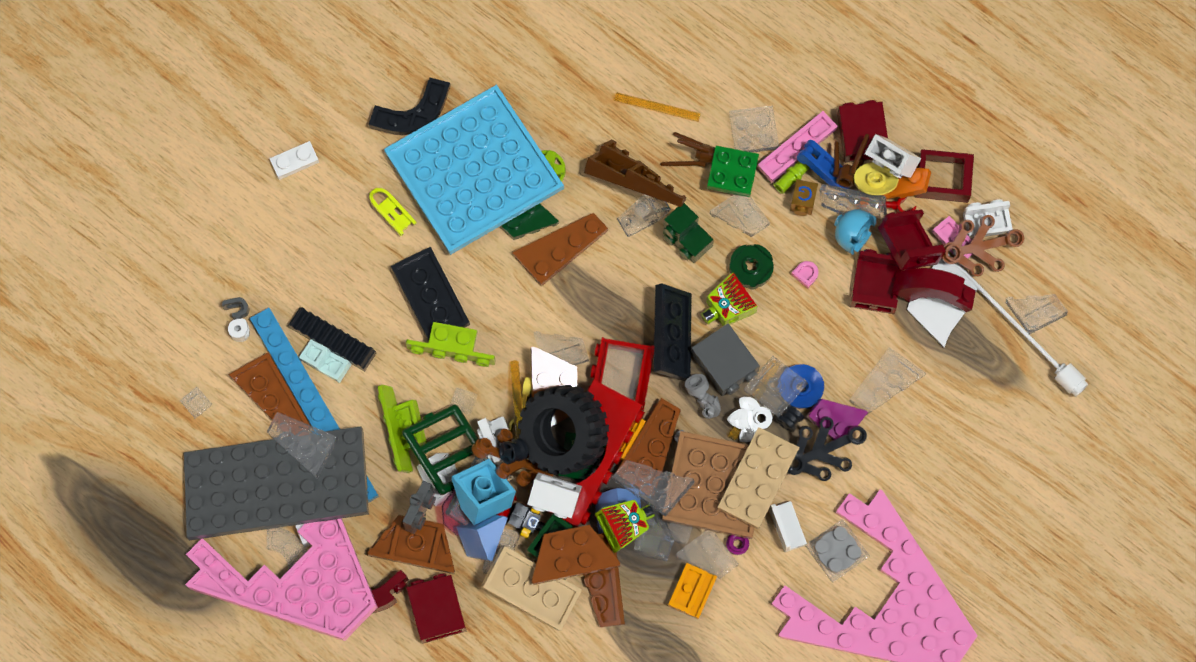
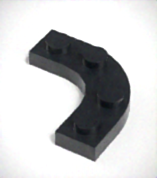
[368,77,451,135]

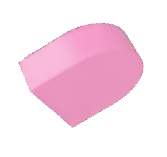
[791,261,818,289]

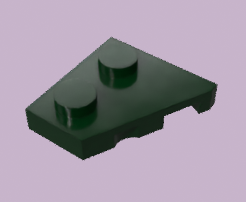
[500,203,559,240]

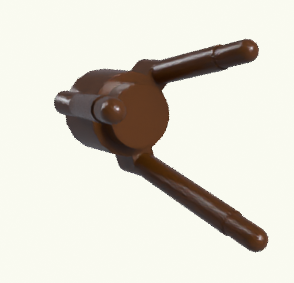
[660,132,715,167]
[833,134,869,188]

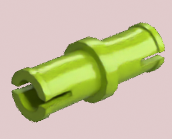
[773,161,810,194]

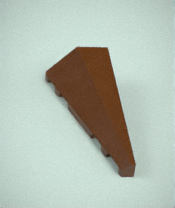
[584,139,687,207]

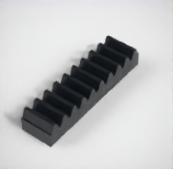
[288,307,376,372]

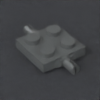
[402,480,436,535]

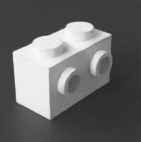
[865,134,921,178]
[527,472,582,519]

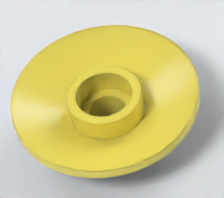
[854,162,899,195]

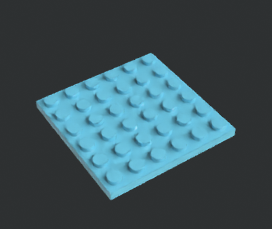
[384,85,564,255]

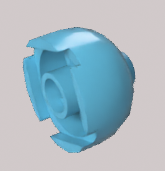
[834,209,876,255]

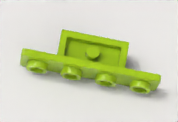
[406,322,496,367]
[378,385,427,473]

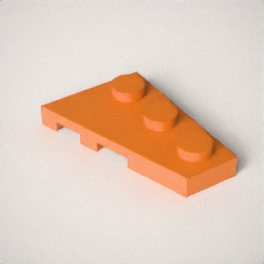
[857,168,931,207]

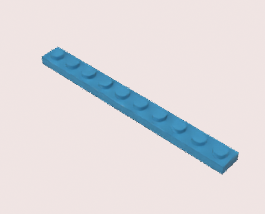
[250,308,379,503]

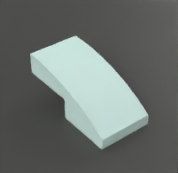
[299,340,352,383]

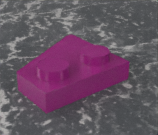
[806,399,868,440]

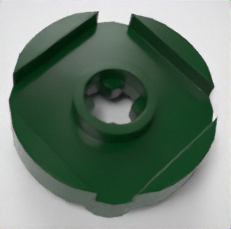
[729,244,774,290]

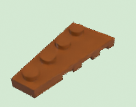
[512,213,608,287]
[229,353,312,437]
[615,398,681,498]
[584,533,625,627]

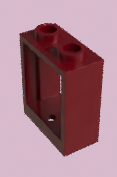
[915,149,974,203]

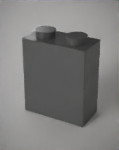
[691,323,760,396]

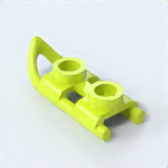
[369,188,417,236]

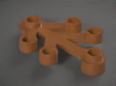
[942,215,1024,277]
[472,429,553,487]

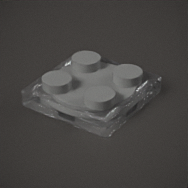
[805,519,870,583]

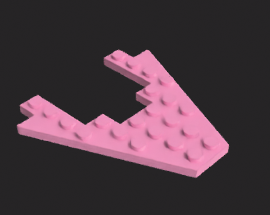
[771,489,978,662]
[185,519,378,641]

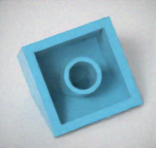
[452,459,516,525]

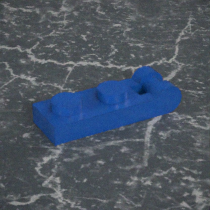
[797,140,850,196]

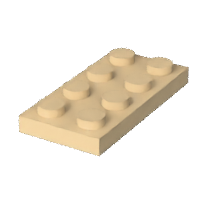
[717,427,800,530]
[481,546,582,631]

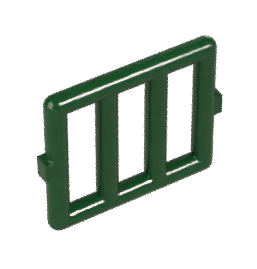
[402,404,495,495]

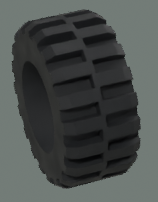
[518,385,609,475]

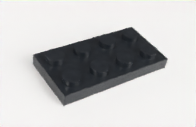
[391,247,470,341]
[654,283,692,381]

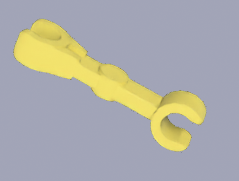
[509,377,532,434]

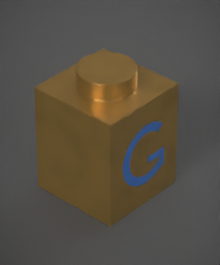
[790,179,818,216]

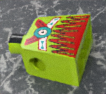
[701,273,758,326]
[595,500,654,553]

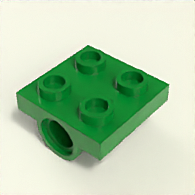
[707,145,759,197]

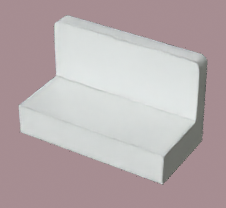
[769,501,807,552]

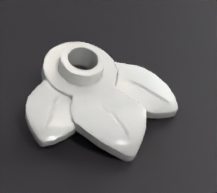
[727,397,772,442]

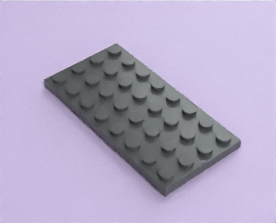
[184,426,369,541]

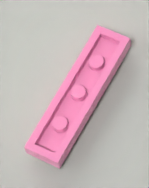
[757,111,838,183]

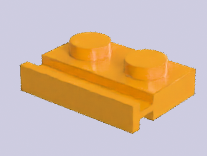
[668,563,717,619]

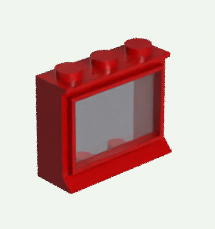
[588,337,654,411]

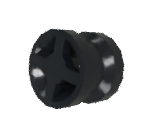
[775,404,804,432]
[499,438,528,464]

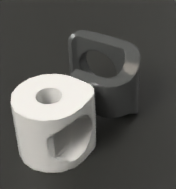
[222,297,250,342]

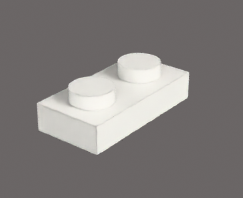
[269,141,319,180]

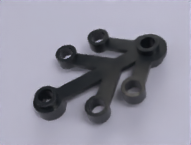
[788,416,867,481]

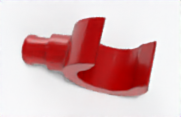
[885,197,917,213]

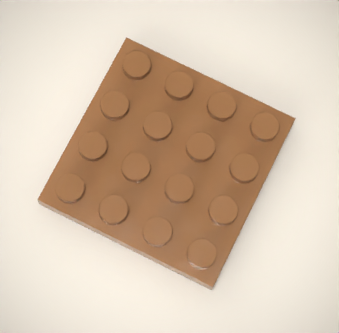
[662,431,754,539]

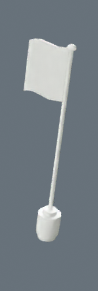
[907,254,1088,397]

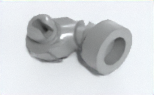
[685,374,721,419]

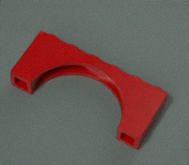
[548,380,645,527]

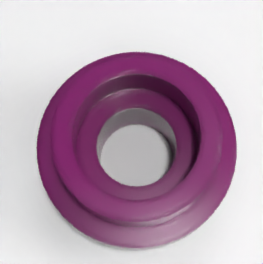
[726,535,749,555]

